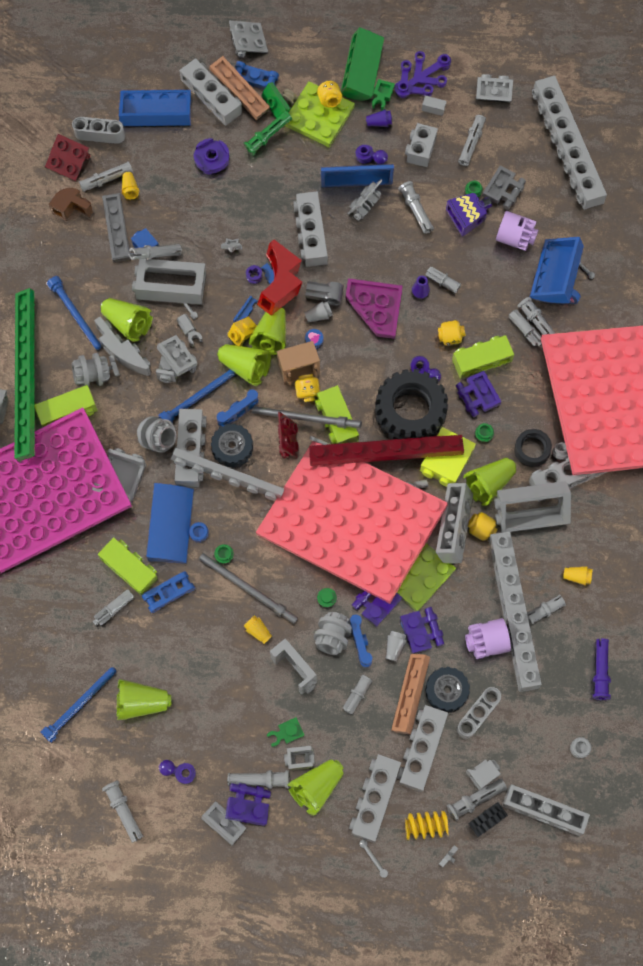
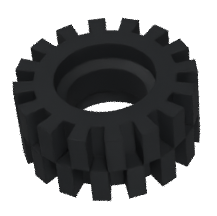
[468,802,508,837]

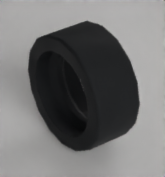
[514,429,552,467]

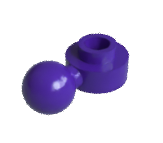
[355,144,388,164]
[410,356,441,382]
[159,760,196,784]

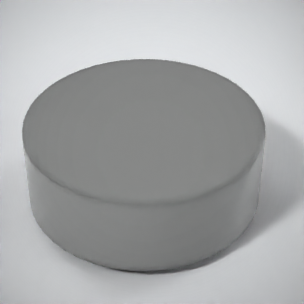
[570,737,591,759]

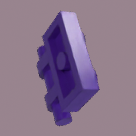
[455,371,502,418]
[352,591,402,628]
[400,607,445,654]
[225,783,271,826]

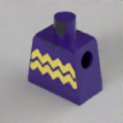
[446,193,492,237]

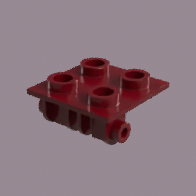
[45,134,91,181]
[278,411,299,459]

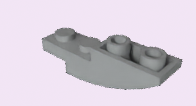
[94,317,151,376]

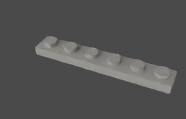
[171,448,284,500]

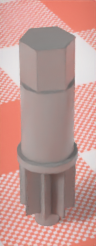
[509,309,542,347]
[92,589,134,626]

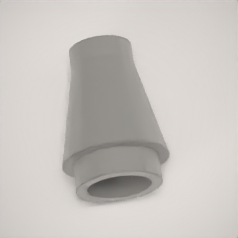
[304,302,333,323]
[386,631,407,662]

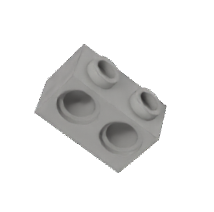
[405,123,438,167]

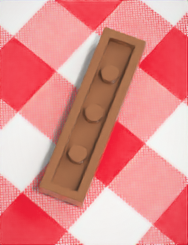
[209,56,270,120]
[391,654,430,734]

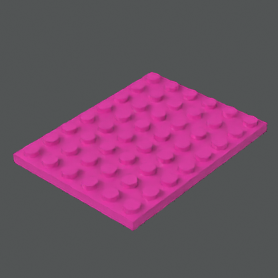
[0,407,132,574]

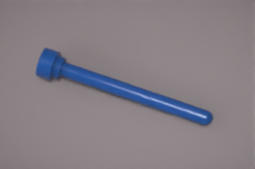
[47,276,101,350]
[158,369,235,423]
[40,667,116,743]

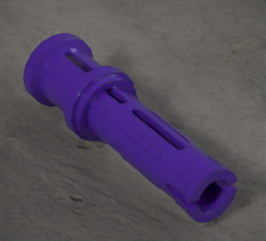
[593,638,611,700]

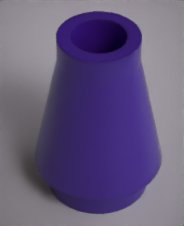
[366,109,392,127]
[412,276,430,298]

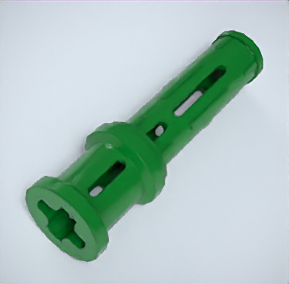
[243,110,292,156]

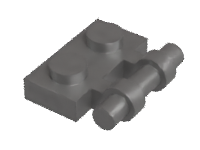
[482,165,526,210]

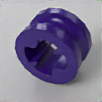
[246,265,263,284]

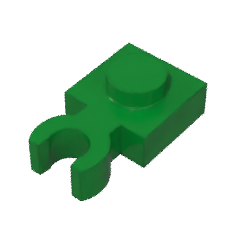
[372,79,395,111]
[267,717,305,747]

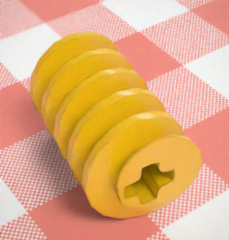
[405,811,448,840]

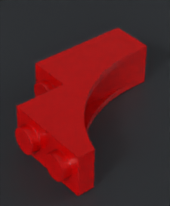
[257,239,302,316]

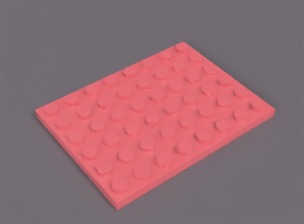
[541,326,643,475]
[256,441,448,604]

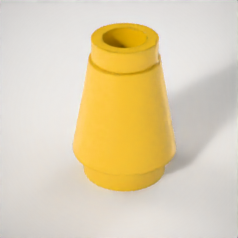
[122,172,139,200]
[563,566,593,586]
[244,615,272,644]

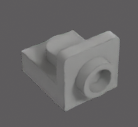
[156,356,177,383]

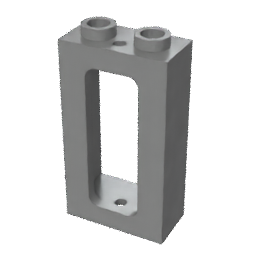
[132,259,206,305]
[494,481,571,533]

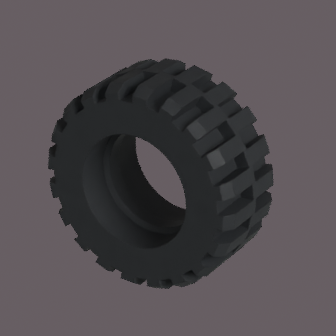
[375,369,448,440]

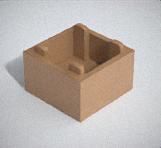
[277,341,320,386]

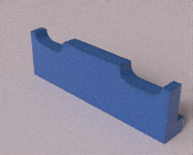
[261,263,274,284]
[233,296,258,322]

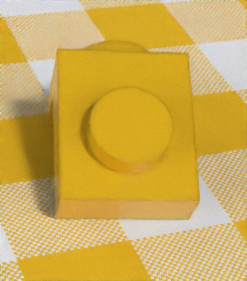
[227,316,257,346]

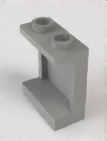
[92,448,146,504]
[270,639,317,695]

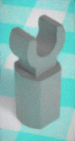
[176,314,203,347]

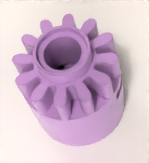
[496,211,538,251]
[465,618,511,659]

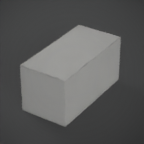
[422,96,446,116]

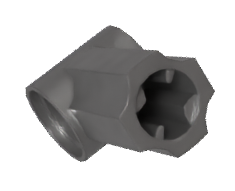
[305,281,344,306]

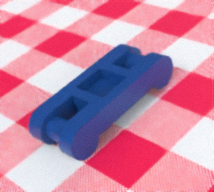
[235,61,279,90]
[217,389,259,427]
[142,571,195,613]
[350,614,372,668]

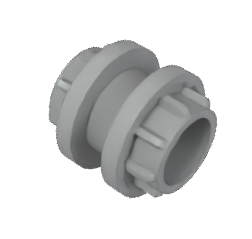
[72,353,110,387]
[137,416,177,452]
[314,612,352,655]

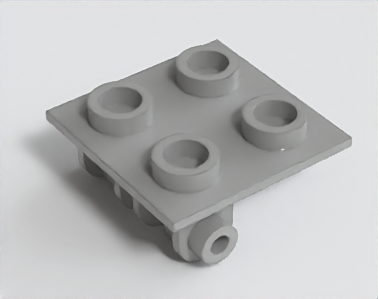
[229,20,268,58]
[347,180,382,220]

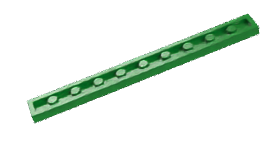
[14,288,35,462]

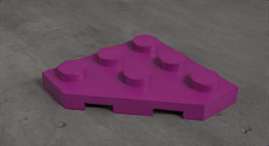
[345,278,403,339]

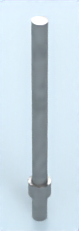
[252,406,362,428]
[199,553,298,624]

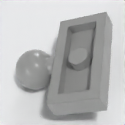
[201,801,246,845]

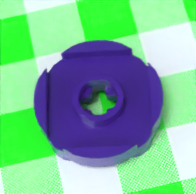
[194,138,229,175]

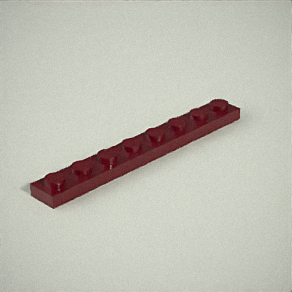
[309,435,464,466]

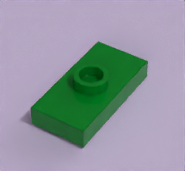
[261,82,291,118]

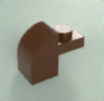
[48,188,93,221]

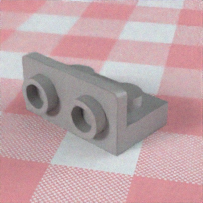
[476,74,513,102]
[157,335,197,376]

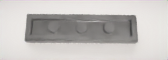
[102,193,131,263]

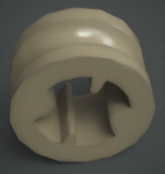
[281,89,297,107]

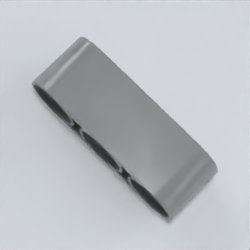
[72,117,125,144]
[457,687,501,739]

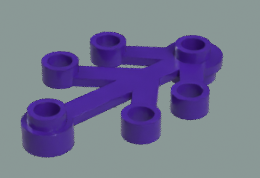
[394,51,451,98]

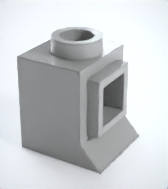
[284,746,316,771]
[466,759,501,790]

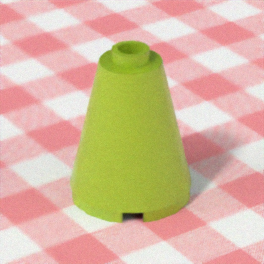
[101,298,153,342]
[249,308,286,357]
[217,344,271,386]
[463,458,516,506]
[116,679,171,720]
[288,759,344,815]

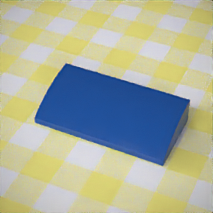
[119,90,191,126]
[321,164,394,188]
[530,237,584,303]
[146,483,194,564]

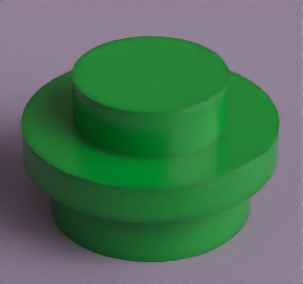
[465,180,483,197]
[475,423,494,442]
[214,544,234,564]
[317,588,337,608]

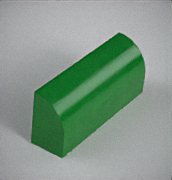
[341,27,384,101]

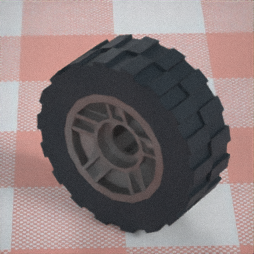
[211,423,253,468]
[425,666,470,713]

